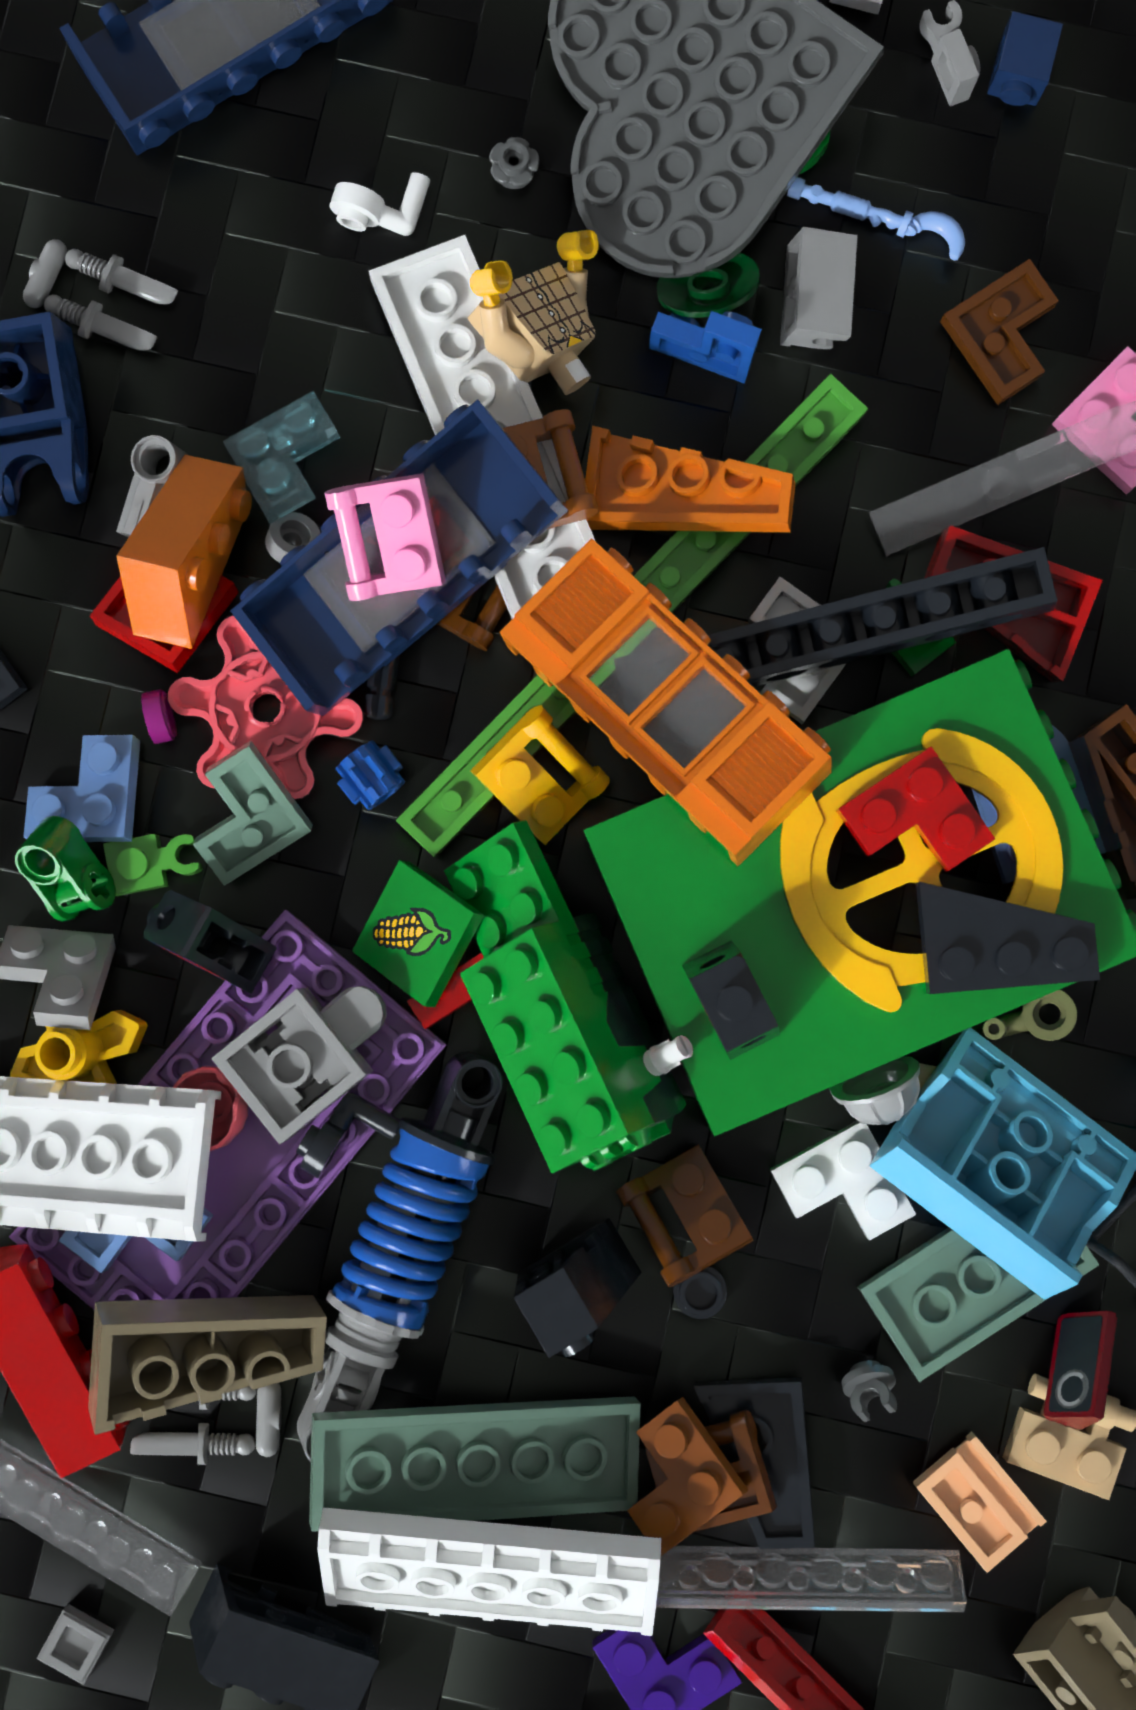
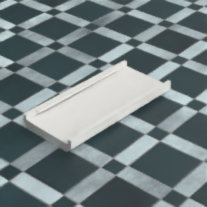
[0,1076,221,1242]
[317,1508,661,1636]

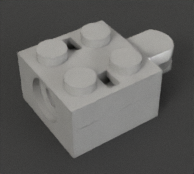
[211,986,387,1145]

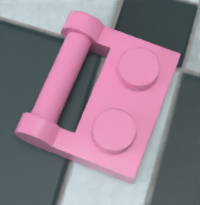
[324,473,446,601]

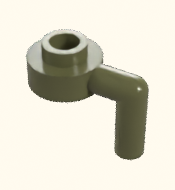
[983,990,1077,1041]

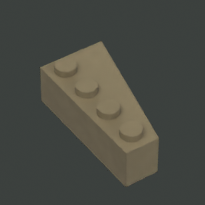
[88,1295,327,1435]

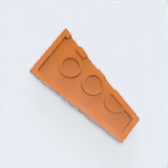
[585,426,796,532]

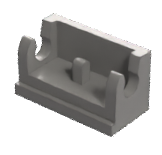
[780,227,857,349]

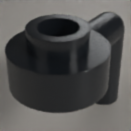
[296,1093,400,1179]

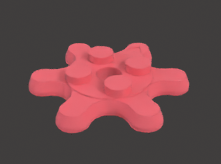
[168,616,363,799]

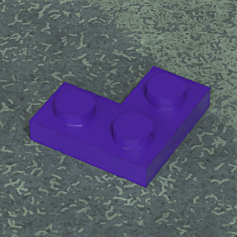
[592,1629,742,1710]

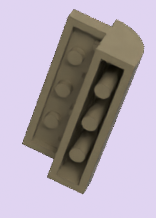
[1013,1587,1136,1710]

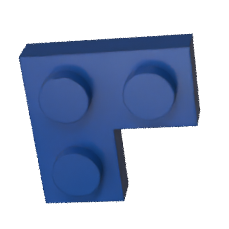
[649,311,762,384]

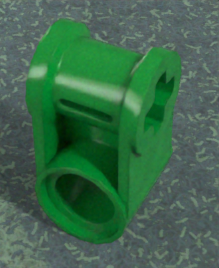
[15,816,116,922]

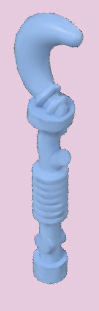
[787,177,965,261]

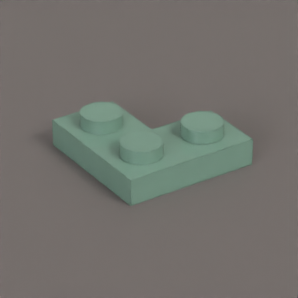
[193,740,313,886]

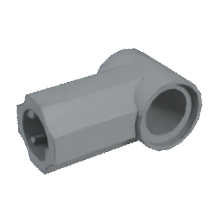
[116,435,188,537]

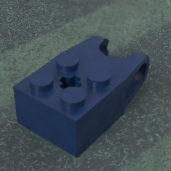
[0,312,89,517]

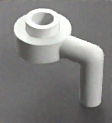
[329,173,430,236]

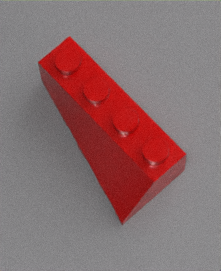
[0,1244,129,1479]

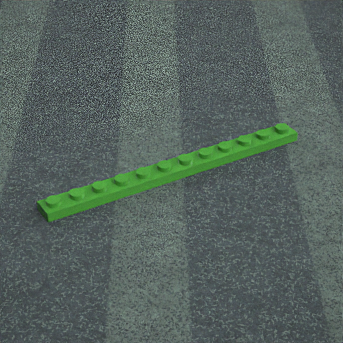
[396,374,868,858]

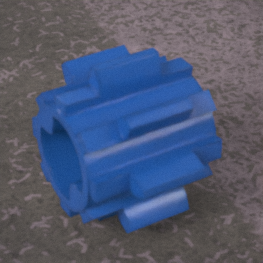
[336,740,405,811]

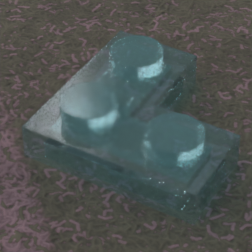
[223,391,340,524]

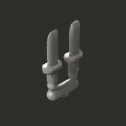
[23,239,178,350]
[130,1383,282,1465]

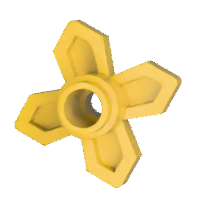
[10,1010,148,1084]

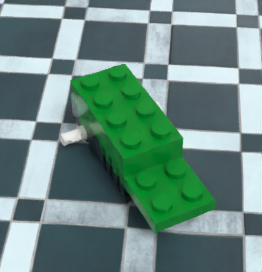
[444,820,693,1173]

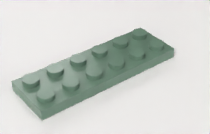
[309,1396,641,1532]

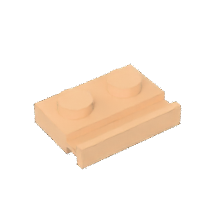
[913,1431,1047,1573]

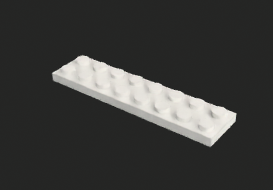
[369,235,596,619]

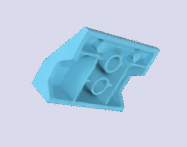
[869,1027,1136,1300]

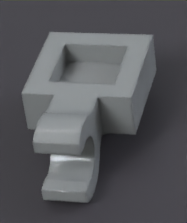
[920,0,980,106]

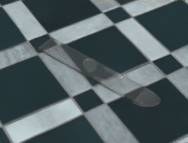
[869,401,1136,556]

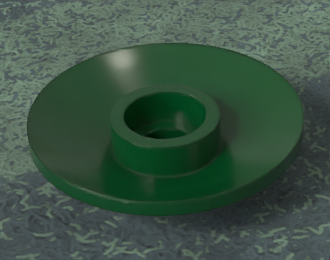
[657,253,760,318]

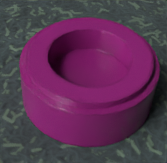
[141,689,177,744]

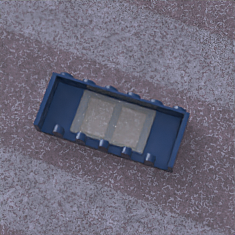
[59,0,394,156]
[230,399,568,716]

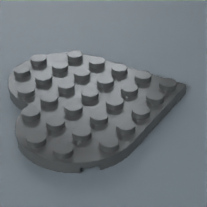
[548,0,884,278]

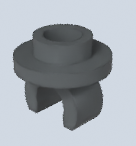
[841,1360,897,1422]

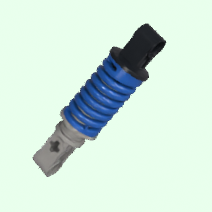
[297,1051,503,1462]

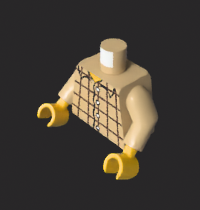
[468,230,599,395]

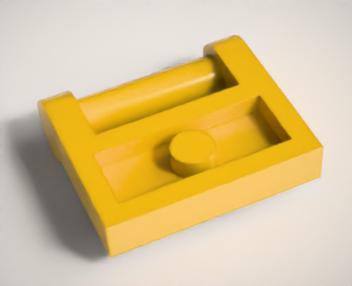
[470,705,610,845]

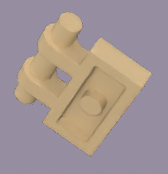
[1002,1374,1136,1500]

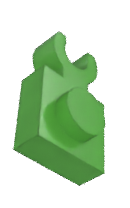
[103,834,203,896]

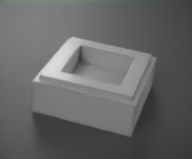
[36,1604,114,1685]

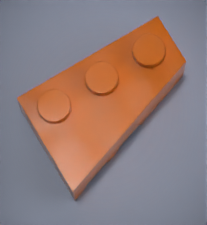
[117,455,252,649]

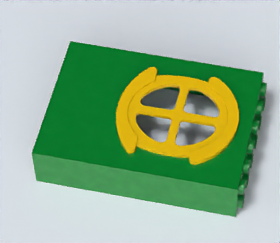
[584,649,1136,1137]

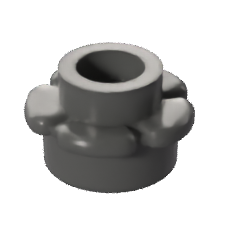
[489,137,540,189]

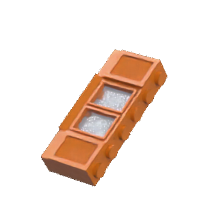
[500,538,832,866]

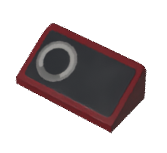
[1043,1311,1117,1430]

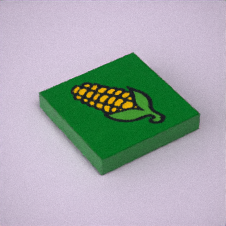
[352,860,484,1007]

